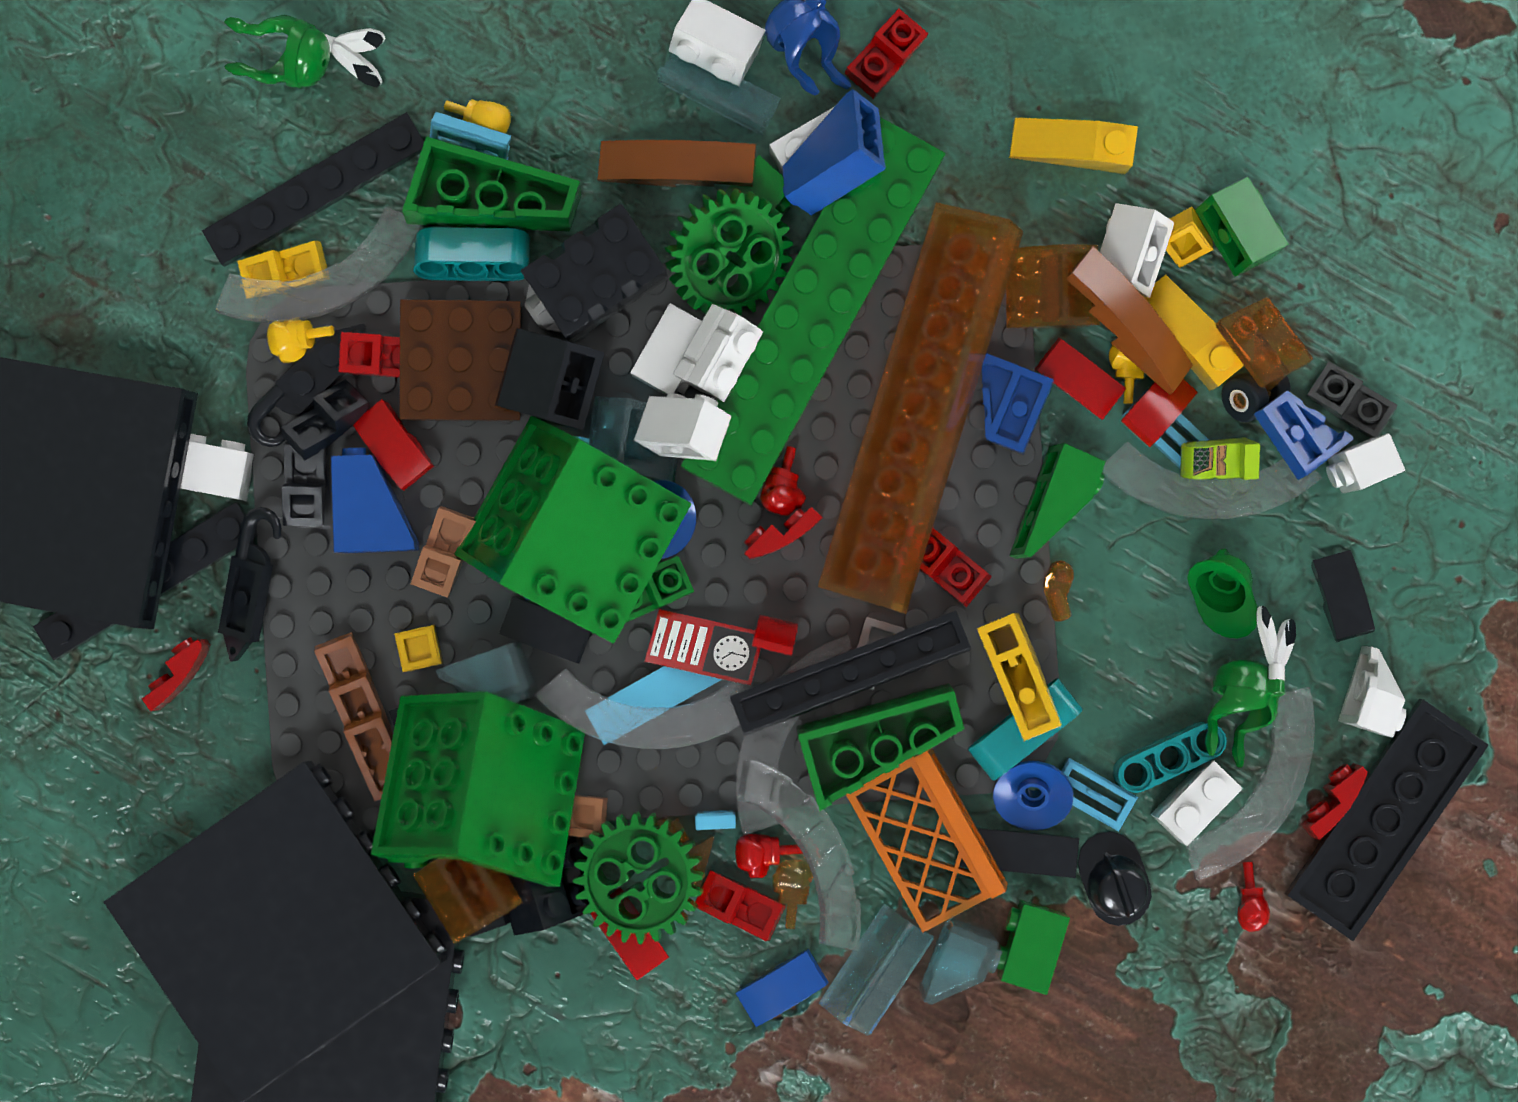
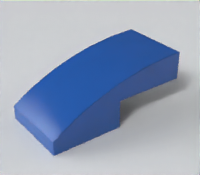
[735,949,829,1027]

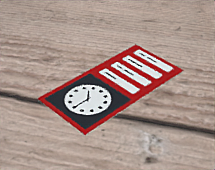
[644,609,761,686]

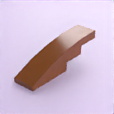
[597,140,757,187]
[1066,246,1193,395]
[314,632,393,802]

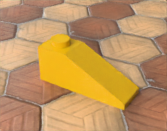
[1009,118,1138,174]
[1143,275,1249,391]
[977,613,1062,741]

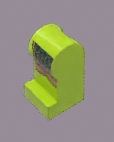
[1180,437,1260,480]

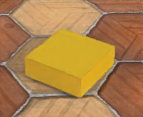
[394,625,443,672]

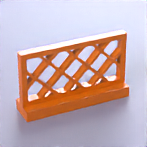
[846,748,1008,933]

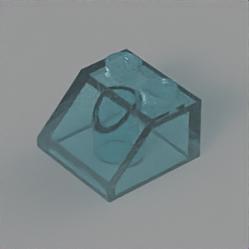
[589,396,678,483]
[436,642,536,702]
[919,917,1002,1005]

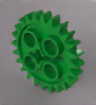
[665,188,793,316]
[573,812,705,944]

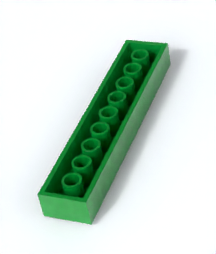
[681,117,946,507]

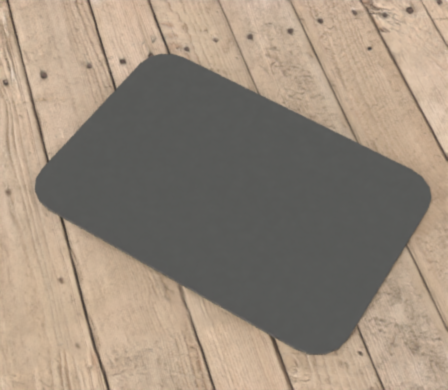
[246,243,1059,838]

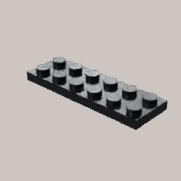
[1285,699,1489,941]

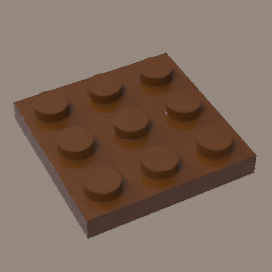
[400,300,521,421]

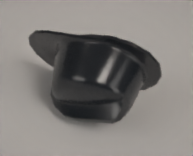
[1078,832,1152,926]

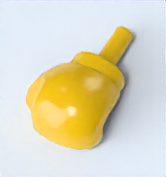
[444,99,511,134]
[267,320,335,363]
[1109,345,1144,404]

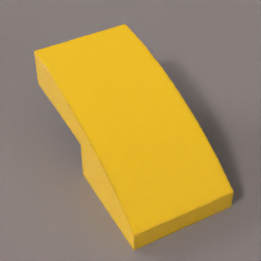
[237,240,330,299]

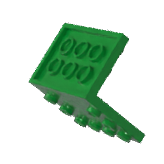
[454,416,692,644]
[371,691,586,887]

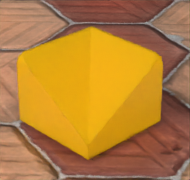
[1166,207,1213,268]

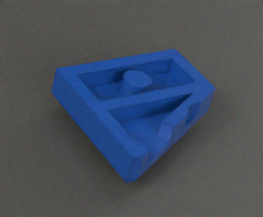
[980,351,1054,455]
[1254,391,1354,480]

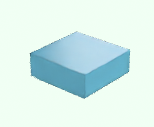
[695,810,736,830]

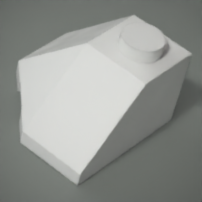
[1338,646,1406,738]

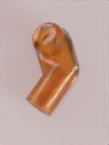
[1043,560,1074,622]

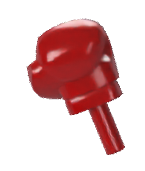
[760,446,806,516]
[735,834,804,878]
[1237,862,1270,932]

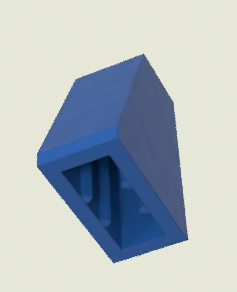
[782,89,885,216]
[331,448,420,553]

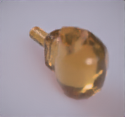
[772,860,814,929]

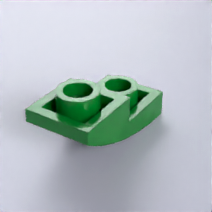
[626,556,695,623]

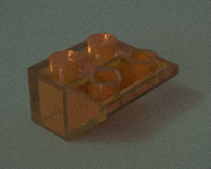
[1005,244,1100,328]
[413,858,523,944]

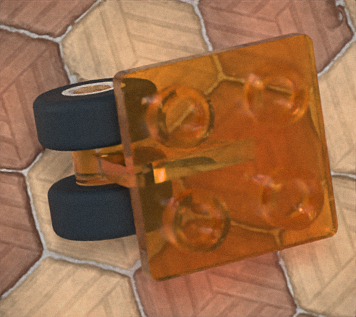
[1215,297,1313,422]

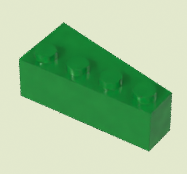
[402,136,581,232]
[796,683,965,812]

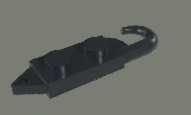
[247,324,366,447]
[218,507,282,662]

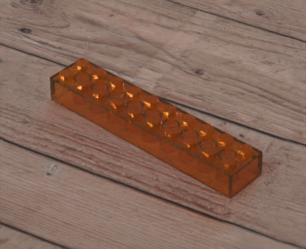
[818,202,1023,614]

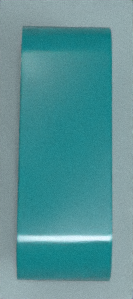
[413,227,530,281]
[967,678,1083,781]
[1113,722,1227,793]

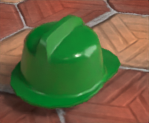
[1187,549,1258,639]

